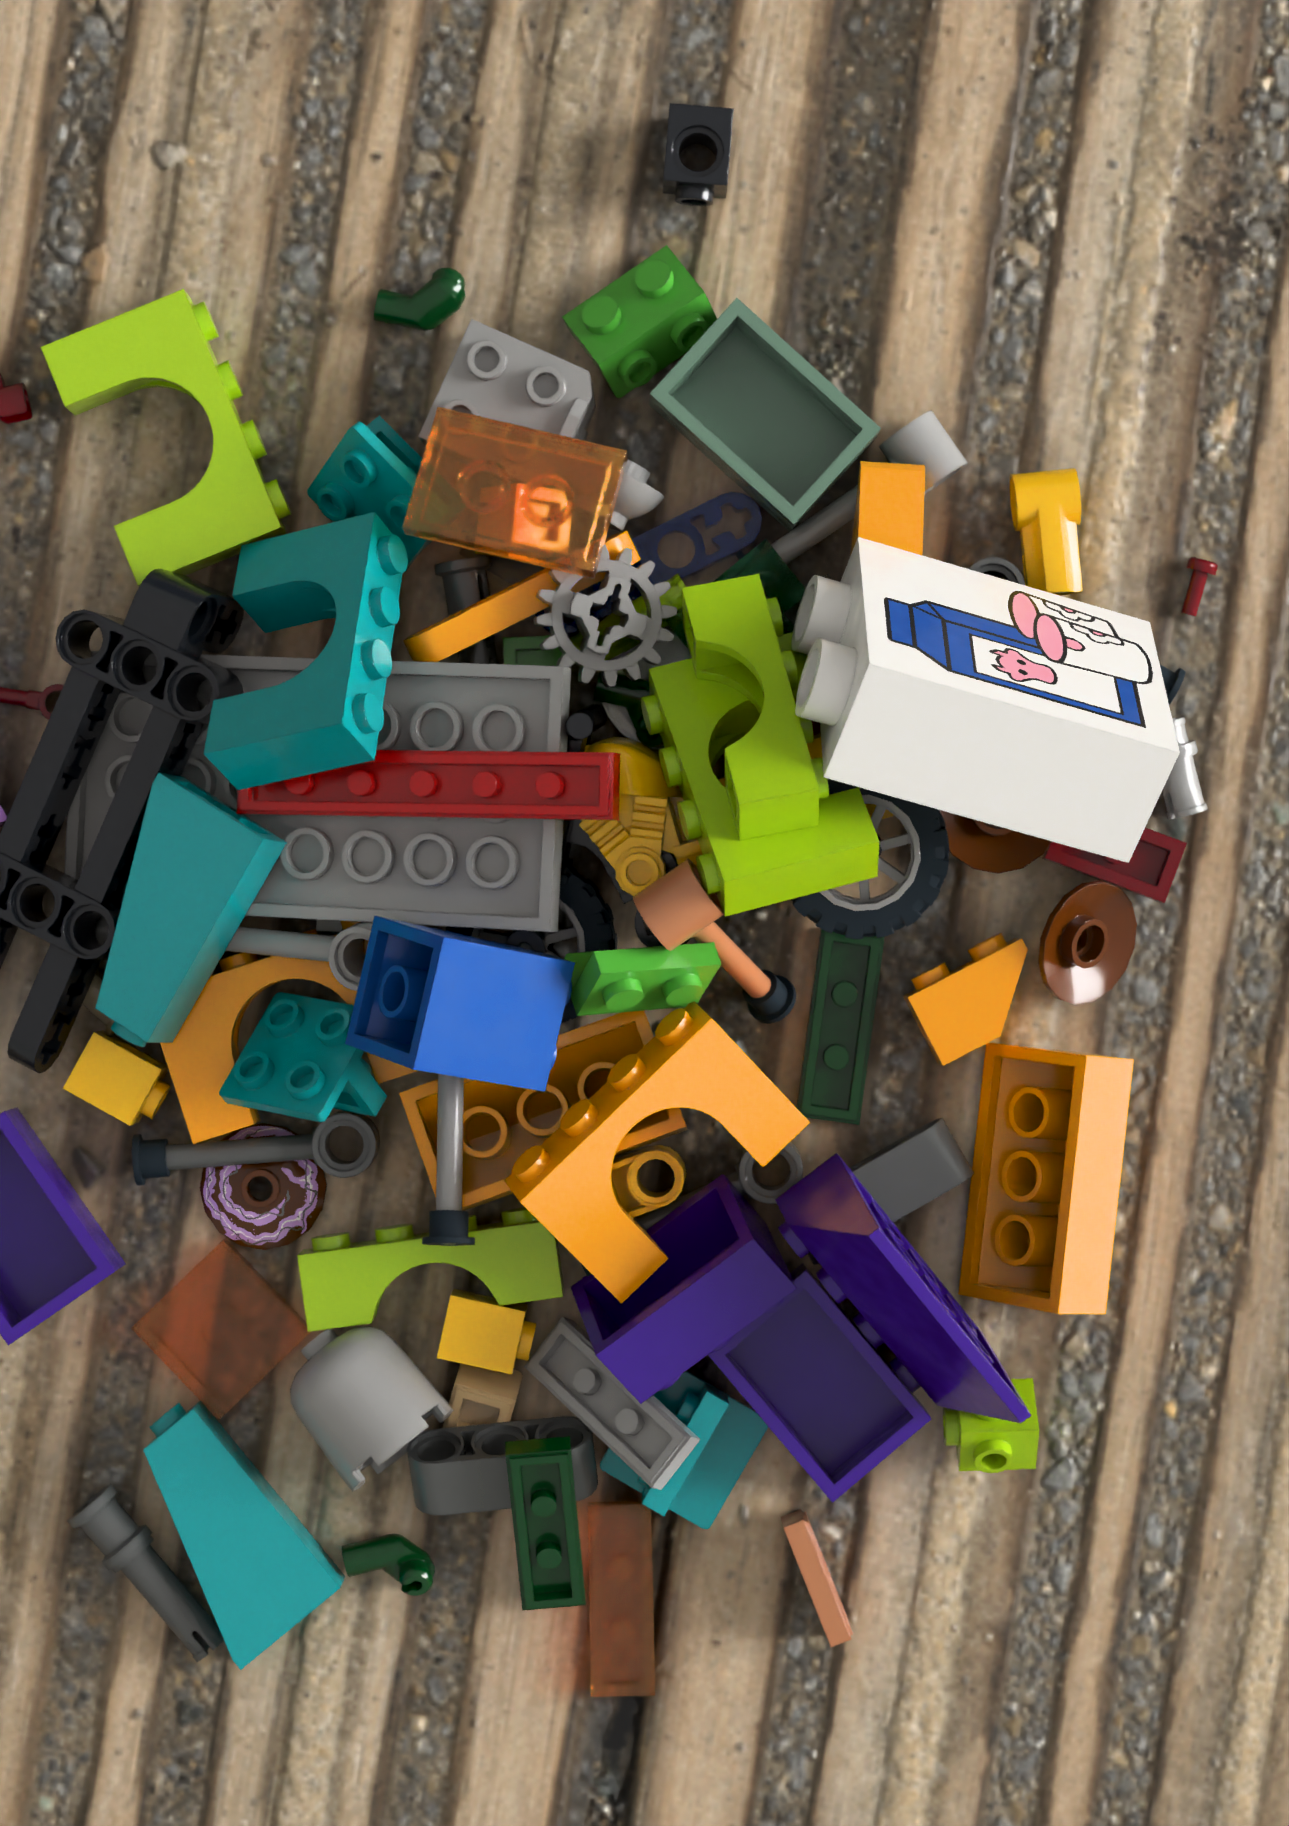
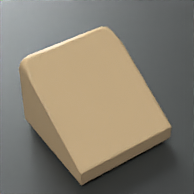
[443,1363,523,1428]

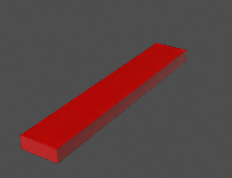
[237,750,620,821]

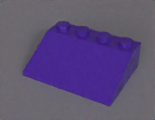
[775,1153,1031,1423]

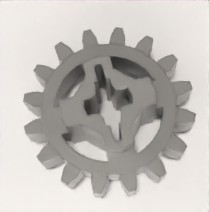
[533,544,677,687]

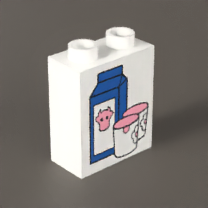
[792,537,1180,863]

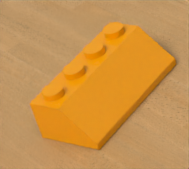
[399,1011,688,1211]
[958,1042,1134,1314]

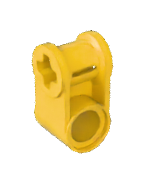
[611,1145,686,1219]

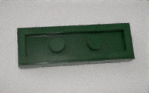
[796,929,885,1125]
[505,1436,586,1610]

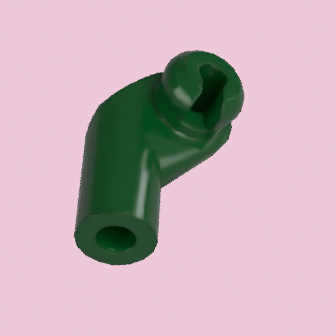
[374,268,465,331]
[594,672,663,747]
[342,1534,435,1596]

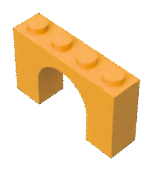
[160,921,418,1144]
[504,1001,810,1304]

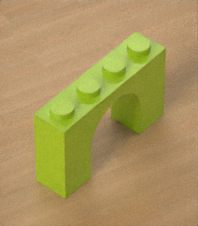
[41,289,291,587]
[640,632,880,917]

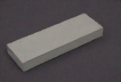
[524,1317,701,1490]

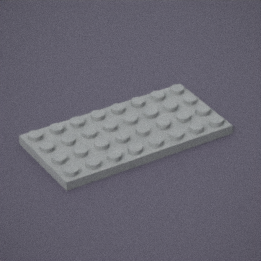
[64,651,571,932]

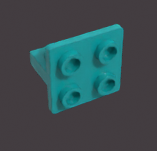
[307,415,470,574]
[219,992,387,1122]
[600,1370,768,1529]

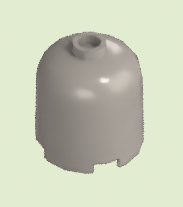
[290,1326,454,1491]

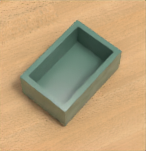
[649,298,881,532]

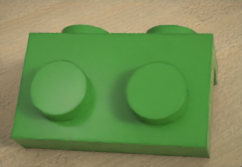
[562,245,717,398]
[564,942,722,1016]

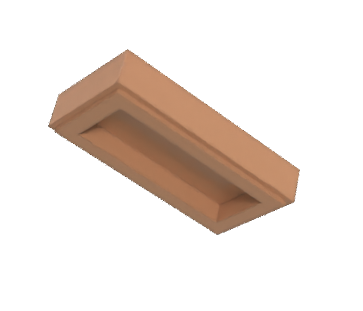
[781,1509,853,1647]

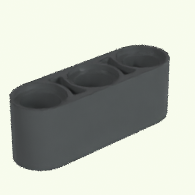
[808,1118,974,1265]
[407,1416,598,1515]

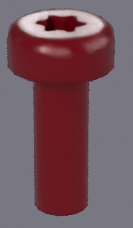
[1181,557,1218,616]

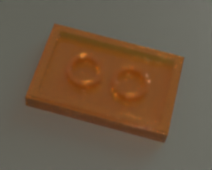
[402,407,628,579]

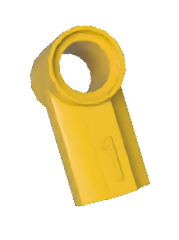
[1009,468,1083,596]

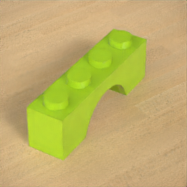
[682,574,829,841]
[297,1207,564,1332]

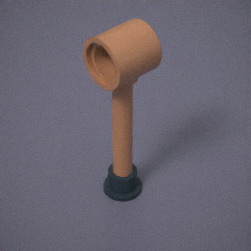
[633,859,796,1024]

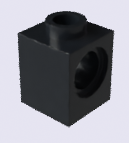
[663,103,734,206]

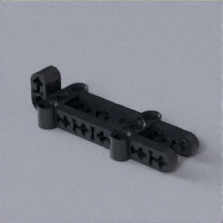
[0,569,244,1073]

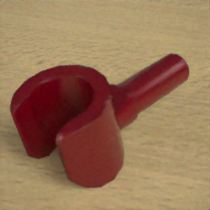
[0,373,33,424]
[0,684,64,721]

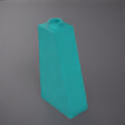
[95,772,287,1047]
[143,1400,345,1670]

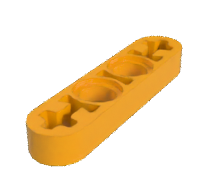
[403,530,641,662]

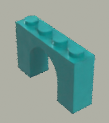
[203,512,408,790]

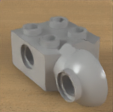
[418,319,665,532]

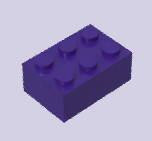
[0,1107,126,1345]
[571,1174,797,1404]
[708,1263,932,1503]

